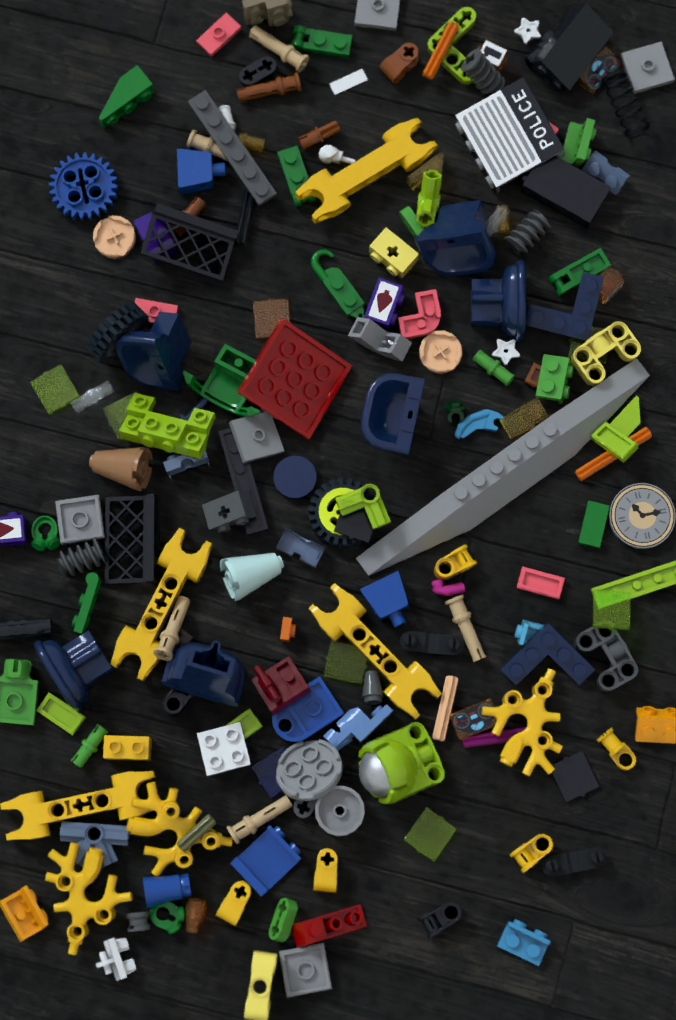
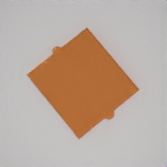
[253,298,290,339]

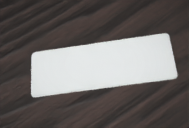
[329,69,368,95]

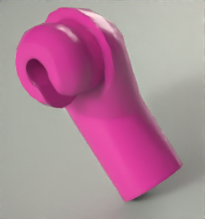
[431,579,465,596]

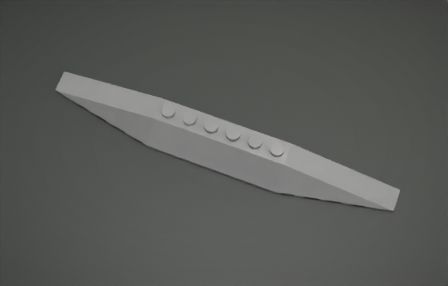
[356,358,650,576]

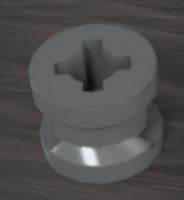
[126,911,150,932]

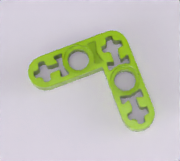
[427,7,476,85]

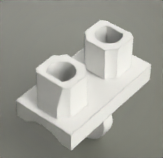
[96,938,136,981]

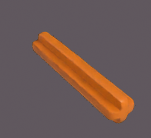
[423,21,459,80]

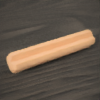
[432,676,459,741]

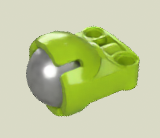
[358,722,445,804]

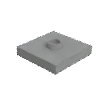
[355,0,400,31]
[621,41,675,94]
[229,412,284,463]
[55,495,105,545]
[279,943,332,997]

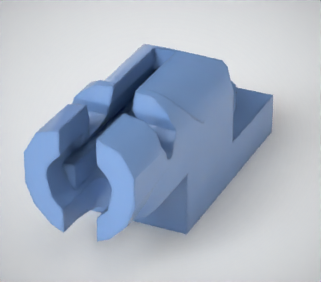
[323,704,393,751]

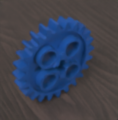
[48,152,119,221]

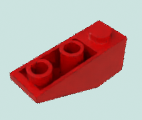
[292,904,367,947]

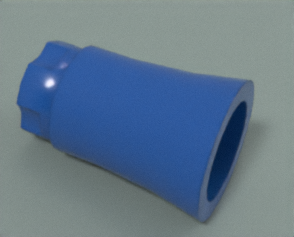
[142,874,191,909]

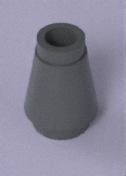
[362,671,384,705]

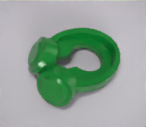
[31,515,60,551]
[150,902,185,934]

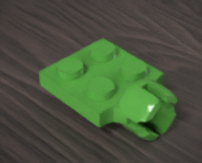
[0,659,39,725]

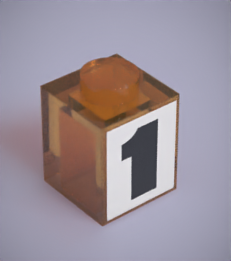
[476,39,508,72]
[599,266,624,304]

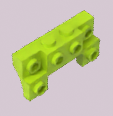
[119,393,216,459]

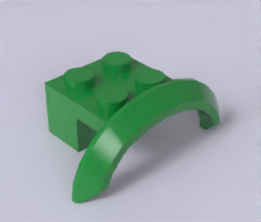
[183,344,260,417]

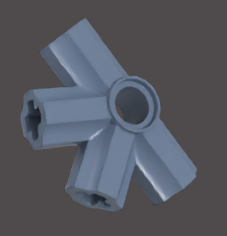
[60,821,130,868]

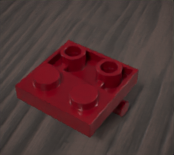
[252,656,311,715]

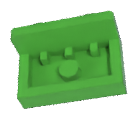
[560,118,597,168]
[535,354,574,405]

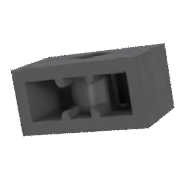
[202,490,256,533]

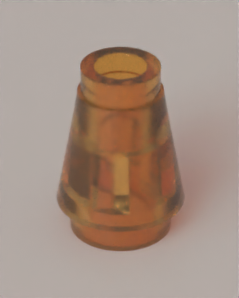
[185,898,208,933]

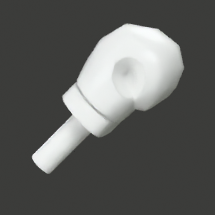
[318,145,355,164]

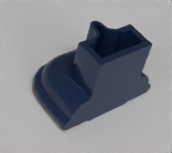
[414,200,496,276]
[471,260,526,344]
[115,312,192,391]
[361,373,425,455]
[34,630,114,712]
[161,641,245,707]

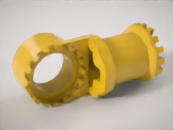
[597,727,636,771]

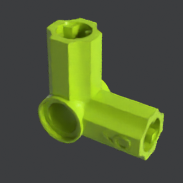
[416,170,442,227]
[335,484,391,530]

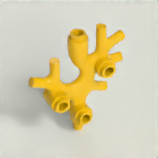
[482,668,563,777]
[126,782,233,877]
[45,842,133,955]

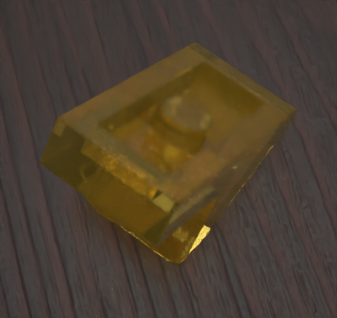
[407,152,443,190]
[500,397,548,439]

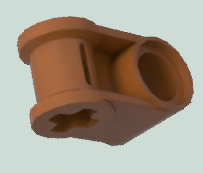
[379,43,419,83]

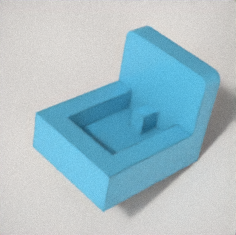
[515,620,544,645]

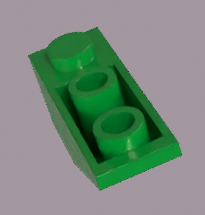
[99,65,155,128]

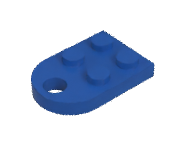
[272,676,344,742]

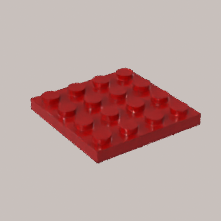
[237,318,352,439]

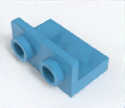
[497,919,551,966]

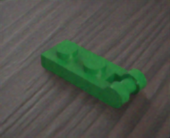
[291,25,352,58]
[277,146,316,207]
[548,248,612,297]
[72,572,101,635]

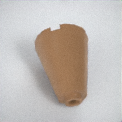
[89,447,153,491]

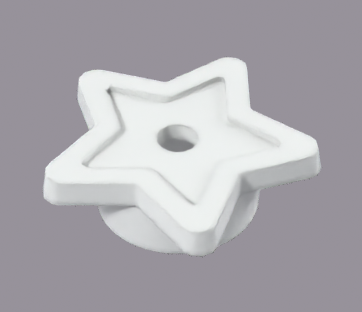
[514,18,541,44]
[492,339,520,366]

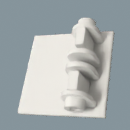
[197,722,251,776]

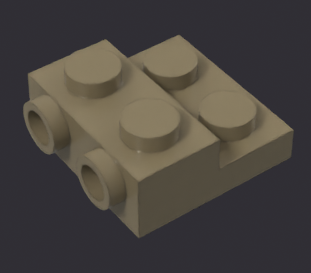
[242,0,293,27]

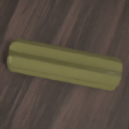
[177,814,216,852]

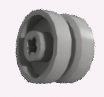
[315,786,365,836]

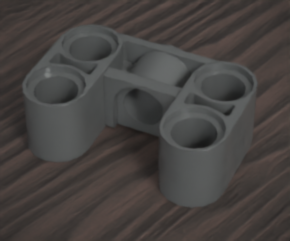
[574,621,638,692]

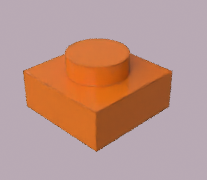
[280,617,296,643]

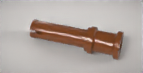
[237,72,302,102]

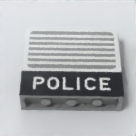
[455,78,565,193]

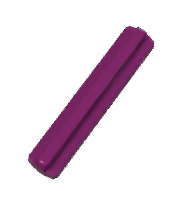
[462,728,526,748]

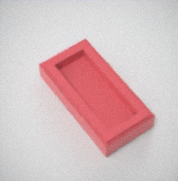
[516,566,565,600]

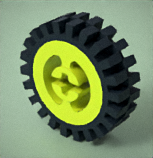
[309,478,374,548]

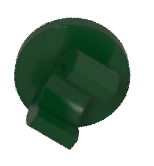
[444,400,466,422]

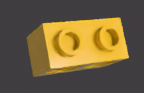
[103,735,152,761]

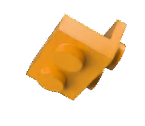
[635,706,676,744]
[0,885,49,942]

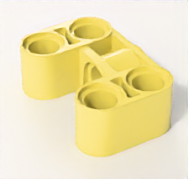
[571,321,641,386]
[244,950,278,1020]

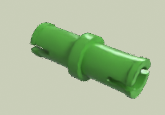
[472,350,515,386]
[71,724,109,768]

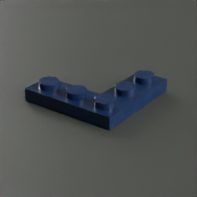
[526,272,604,341]
[500,622,595,685]

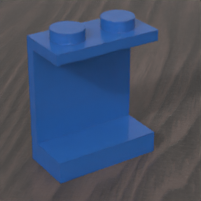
[230,825,302,897]

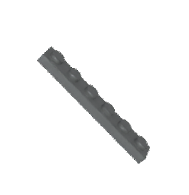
[188,90,277,207]

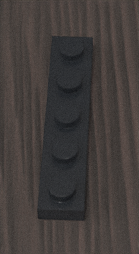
[218,428,269,536]

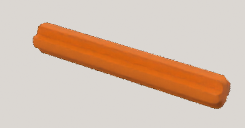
[575,427,652,481]

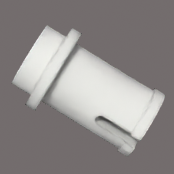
[218,105,236,131]

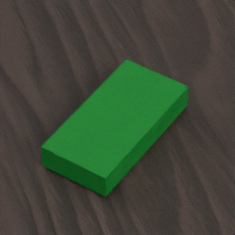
[578,500,610,549]

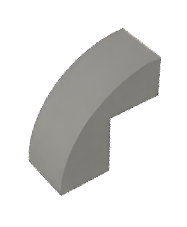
[348,317,412,361]

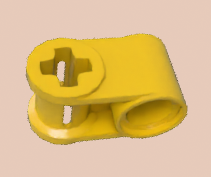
[434,544,478,581]
[509,834,553,873]
[313,848,338,893]
[215,881,252,926]

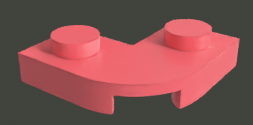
[398,289,441,339]

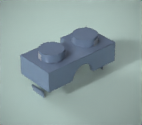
[582,151,630,195]
[163,450,210,480]
[276,528,325,568]

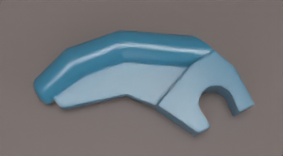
[454,409,506,439]

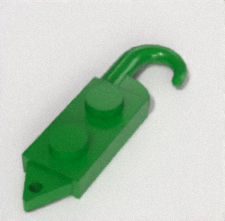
[311,249,365,319]

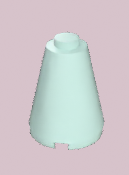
[220,553,284,601]

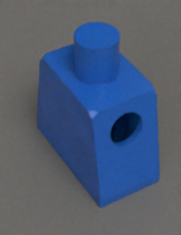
[177,149,226,195]
[360,571,409,628]

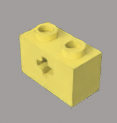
[369,227,419,279]

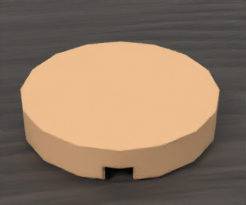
[93,216,136,259]
[419,331,462,374]

